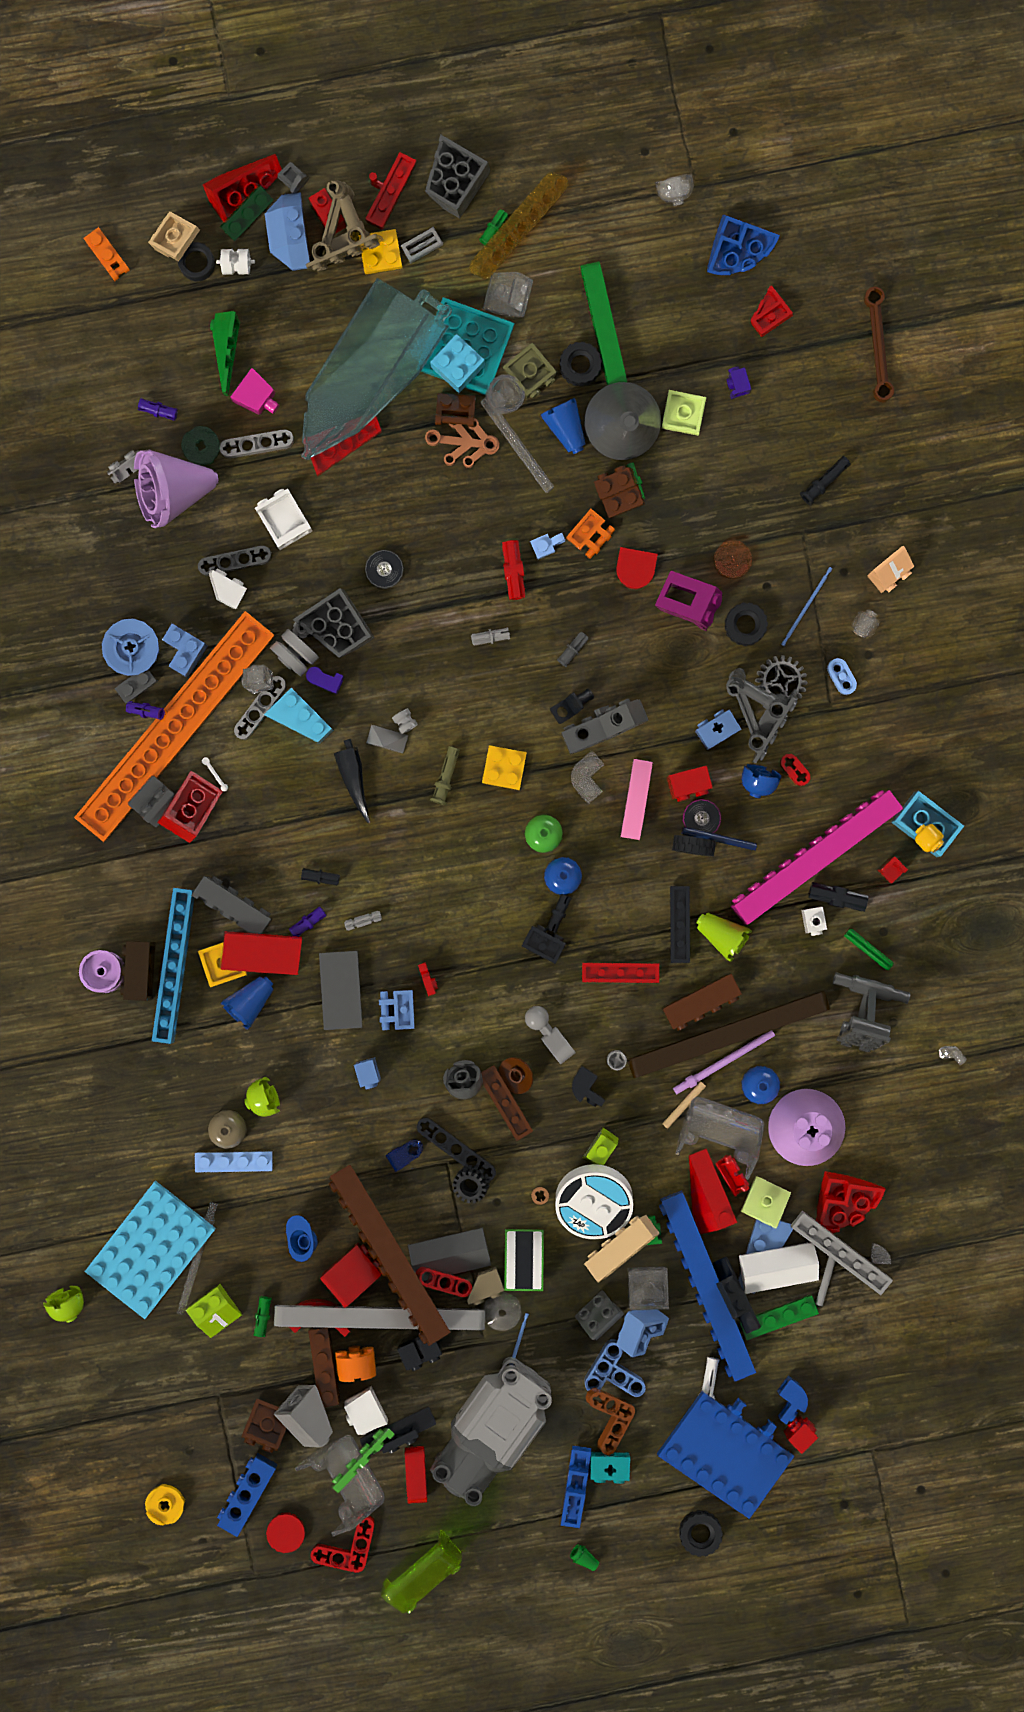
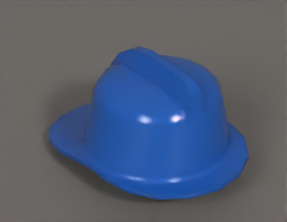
[286,1215,318,1262]

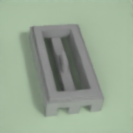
[401,227,443,264]

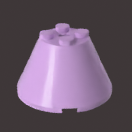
[768,1089,845,1166]

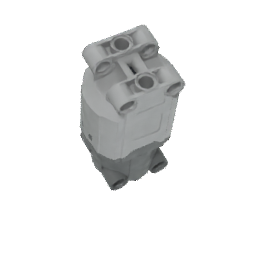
[430,1357,552,1506]

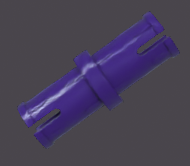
[138,398,178,421]
[126,701,165,720]
[289,906,327,937]

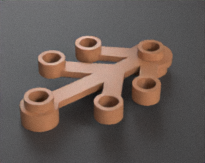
[425,418,499,468]

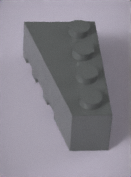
[191,875,273,934]

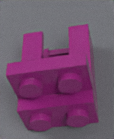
[655,571,723,631]

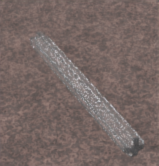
[481,397,554,493]

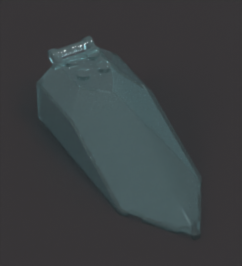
[301,278,452,460]

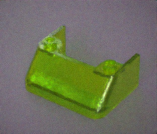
[381,1530,462,1614]

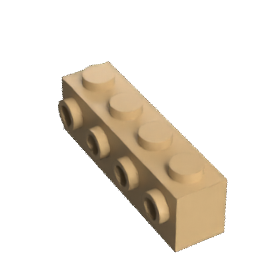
[584,1215,660,1282]

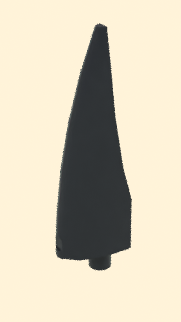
[334,739,371,823]

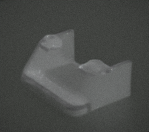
[675,1097,764,1180]
[295,1435,385,1536]

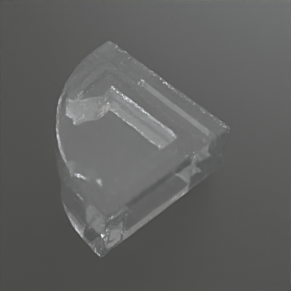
[871,1243,891,1264]

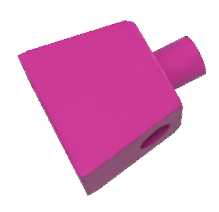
[230,368,279,415]

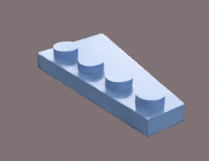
[738,1219,793,1294]

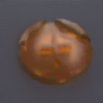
[714,540,752,579]

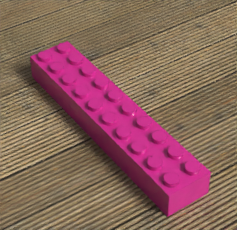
[731,790,903,925]

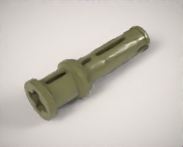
[429,746,460,806]

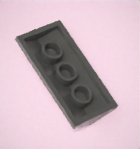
[408,1227,491,1281]

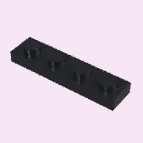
[670,886,690,963]

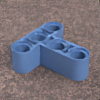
[584,1339,645,1397]

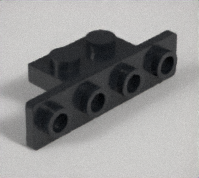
[712,1257,761,1334]
[359,1407,436,1456]

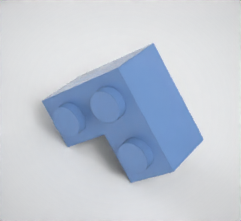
[162,624,208,678]
[616,1306,669,1357]

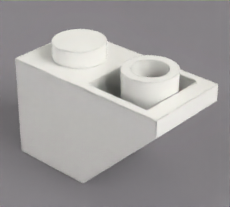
[209,569,247,609]

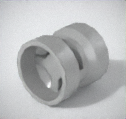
[392,708,418,734]
[607,1050,627,1070]

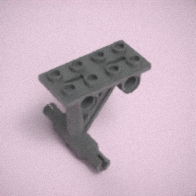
[726,668,798,763]
[833,972,910,1052]

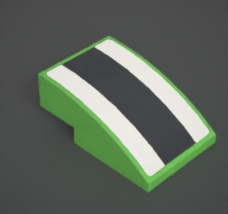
[504,1229,544,1291]

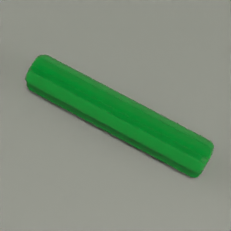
[844,929,894,970]

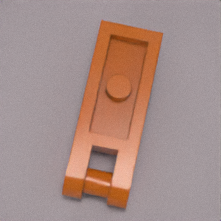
[83,227,130,281]

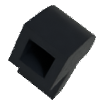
[572,1065,605,1107]

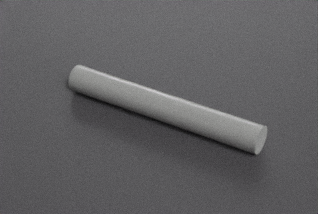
[815,1256,836,1306]

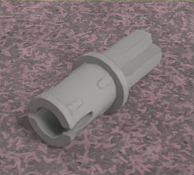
[471,627,510,645]

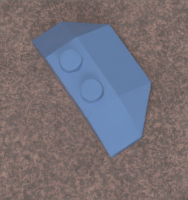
[265,192,310,271]

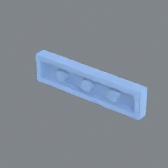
[195,1151,273,1172]

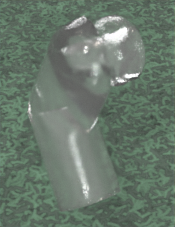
[939,1046,967,1065]

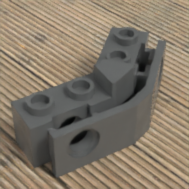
[561,699,649,755]

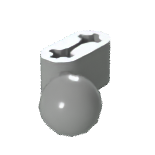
[525,1006,576,1065]

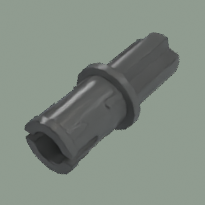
[557,632,589,667]

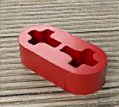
[780,754,810,786]

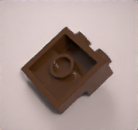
[594,465,645,519]
[242,1399,286,1453]

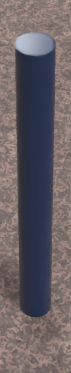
[682,827,757,851]

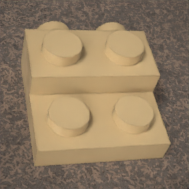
[148,211,200,261]

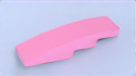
[621,759,653,840]

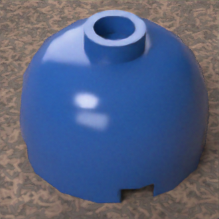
[741,764,781,798]
[544,857,582,895]
[741,1066,780,1104]

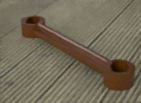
[864,287,894,402]

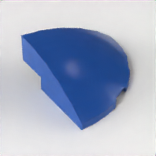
[707,215,780,275]

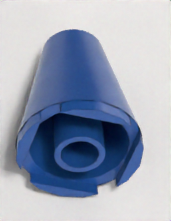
[540,398,586,454]
[220,977,273,1030]

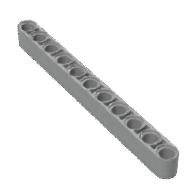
[274,1305,486,1330]

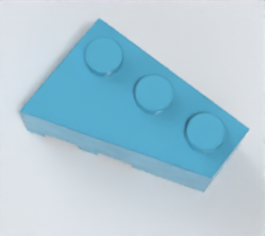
[264,688,334,744]

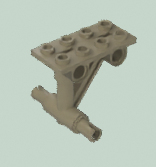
[306,180,383,272]

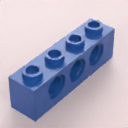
[217,1453,278,1537]

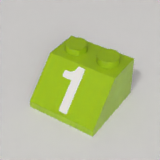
[186,1284,242,1338]

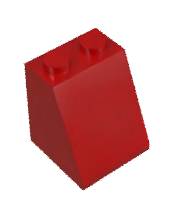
[320,1243,382,1308]

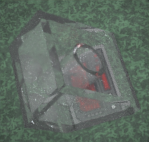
[483,272,533,317]

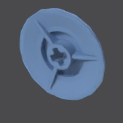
[102,619,159,676]

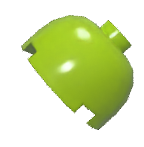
[245,1077,280,1117]
[43,1286,84,1322]

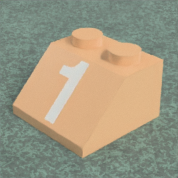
[867,546,914,593]

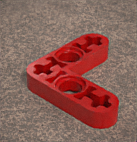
[311,1515,375,1573]

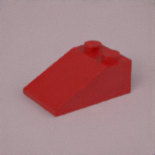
[157,771,223,843]

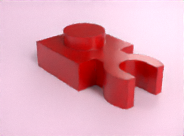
[418,962,438,996]

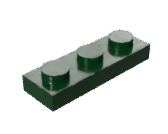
[220,185,273,241]

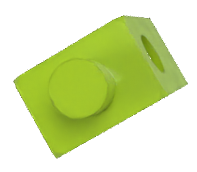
[582,1127,619,1165]

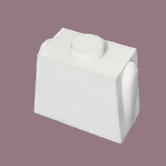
[344,1386,388,1435]

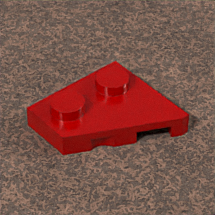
[750,285,793,337]

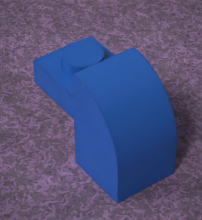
[777,1376,808,1425]

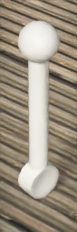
[202,757,228,791]

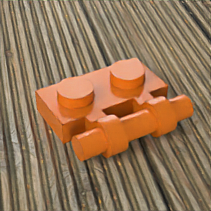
[566,509,615,559]

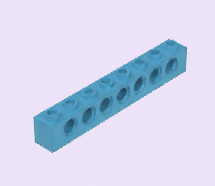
[152,888,195,1044]

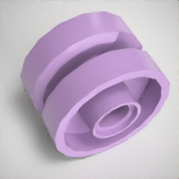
[79,950,125,993]

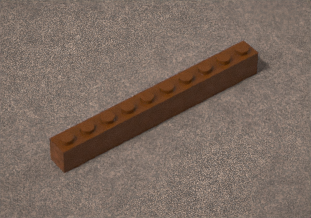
[328,1165,451,1346]

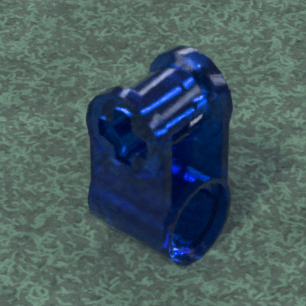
[385,1139,423,1172]

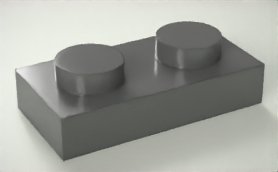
[114,670,157,704]

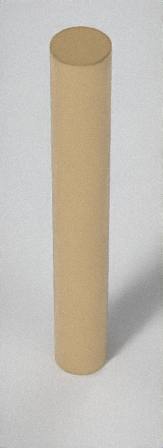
[662,1081,706,1129]

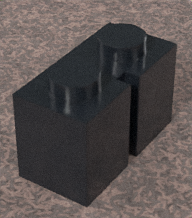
[397,1336,442,1371]

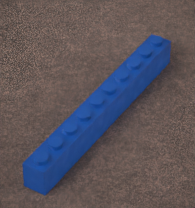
[659,1190,756,1381]

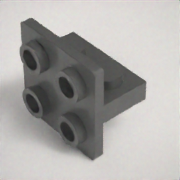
[128,775,175,827]
[575,1290,624,1340]

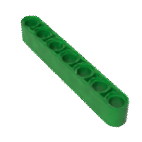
[580,261,627,385]

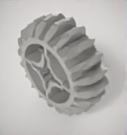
[755,655,807,708]

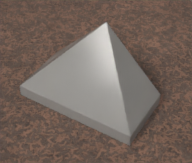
[366,725,408,754]

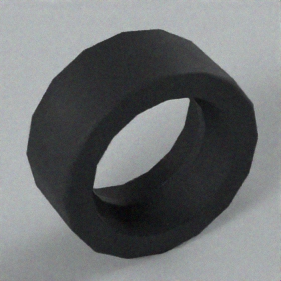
[178,242,215,282]

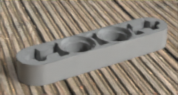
[220,430,294,458]
[234,676,286,740]

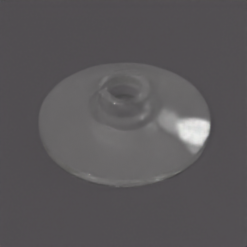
[483,1292,521,1331]

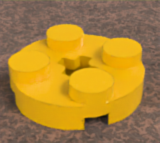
[145,1484,185,1525]

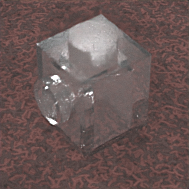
[242,664,273,694]

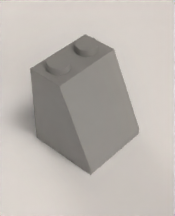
[274,1385,333,1447]

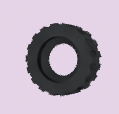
[559,342,602,387]
[724,603,768,646]
[672,835,716,856]
[679,1510,723,1557]

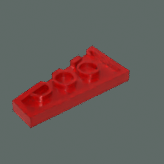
[304,413,382,477]

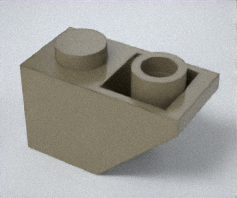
[467,1266,505,1305]

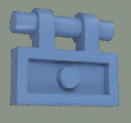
[379,990,415,1030]

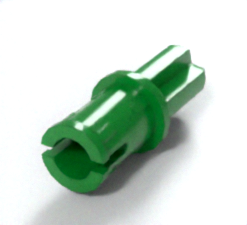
[479,209,508,247]

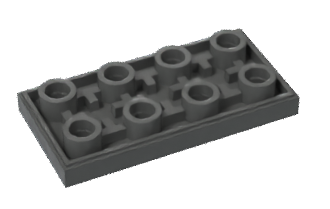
[319,951,363,1030]

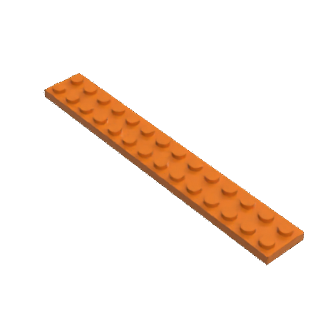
[74,611,275,842]

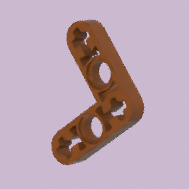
[586,1388,635,1455]

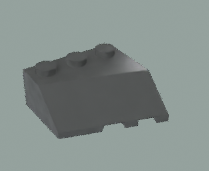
[425,134,491,219]
[293,588,375,658]

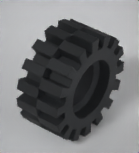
[452,1165,490,1203]

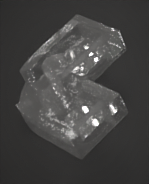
[571,751,605,804]

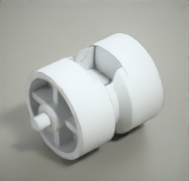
[216,249,255,275]

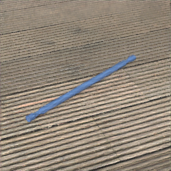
[781,567,832,646]
[509,1313,529,1365]

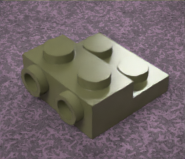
[503,343,557,399]

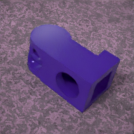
[306,667,344,695]

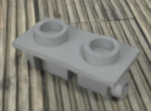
[107,450,139,483]

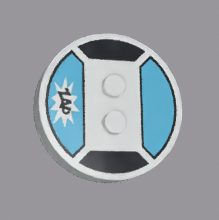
[555,1164,633,1239]

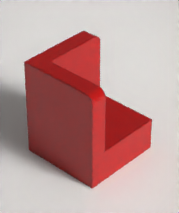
[878,856,908,884]

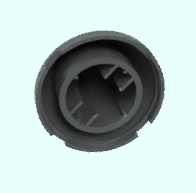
[584,382,661,460]

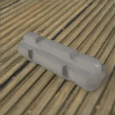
[344,911,382,931]

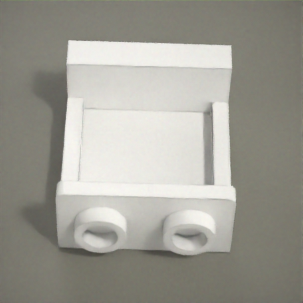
[255,489,312,550]

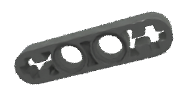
[198,546,272,576]

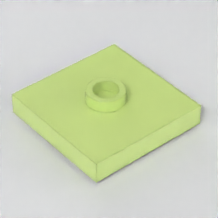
[661,390,706,436]
[741,1176,791,1228]

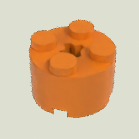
[335,1346,376,1382]

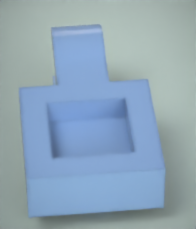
[530,533,565,559]

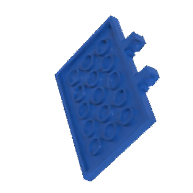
[657,1391,794,1519]

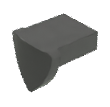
[278,162,309,194]

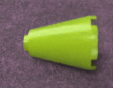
[696,913,752,962]

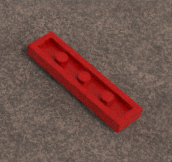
[582,963,659,983]

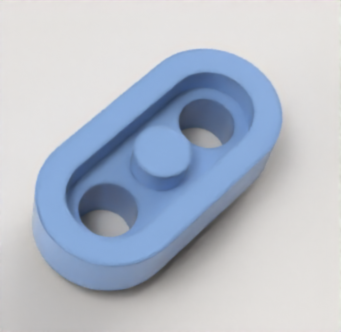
[827,658,857,695]

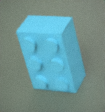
[891,791,964,857]

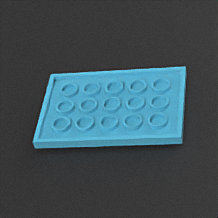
[85,1181,216,1319]

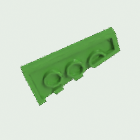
[331,1428,395,1493]

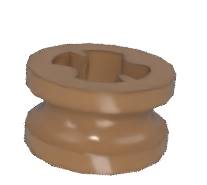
[531,1187,549,1205]

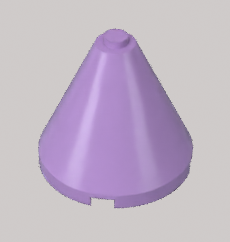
[134,450,218,528]

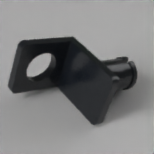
[550,689,594,724]

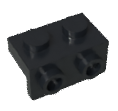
[522,924,566,964]

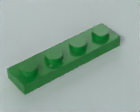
[739,1295,819,1340]

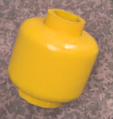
[915,824,944,853]

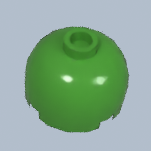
[525,815,563,853]

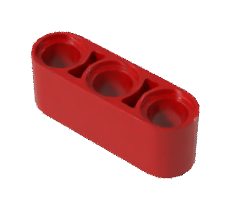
[415,1267,472,1297]
[405,1446,428,1504]

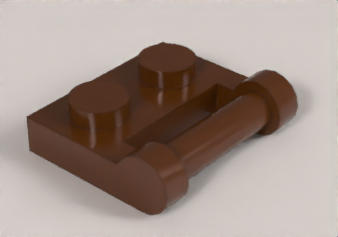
[435,393,476,427]

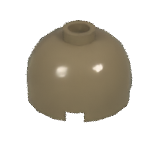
[208,1110,247,1149]

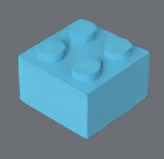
[430,334,485,393]

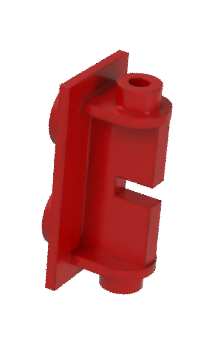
[715,1155,750,1197]

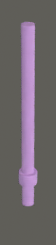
[673,1030,775,1095]

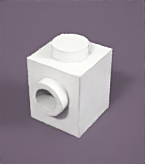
[801,907,827,936]

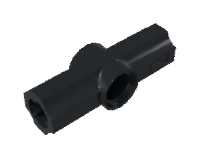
[808,882,868,912]

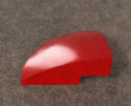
[816,1171,886,1233]

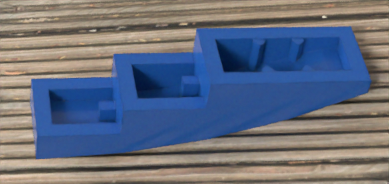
[561,1445,591,1528]

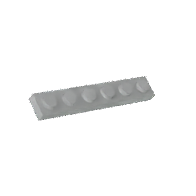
[790,1211,893,1295]

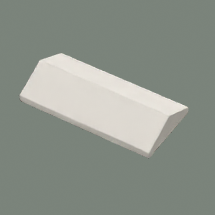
[739,1242,819,1294]

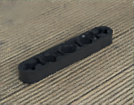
[417,1117,496,1181]

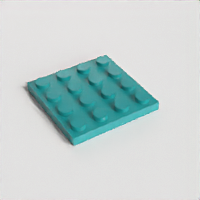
[417,297,515,396]

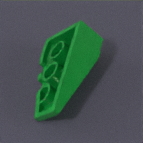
[210,311,240,396]

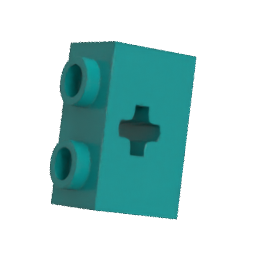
[590,1452,630,1484]

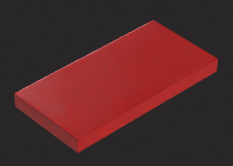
[220,931,302,975]

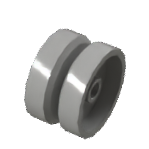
[270,629,319,677]

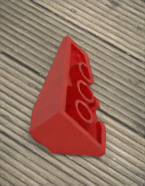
[203,154,282,223]
[689,1148,737,1234]

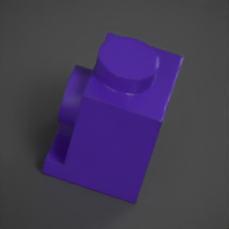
[727,367,751,399]

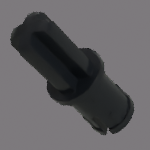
[301,868,340,886]

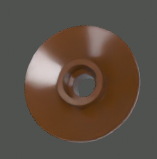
[499,1057,533,1094]

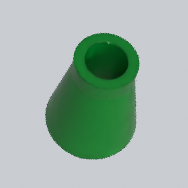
[570,1544,599,1571]

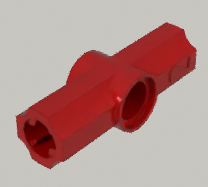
[502,540,525,600]

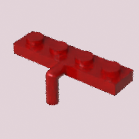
[365,152,417,230]

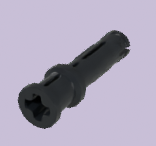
[800,456,851,506]

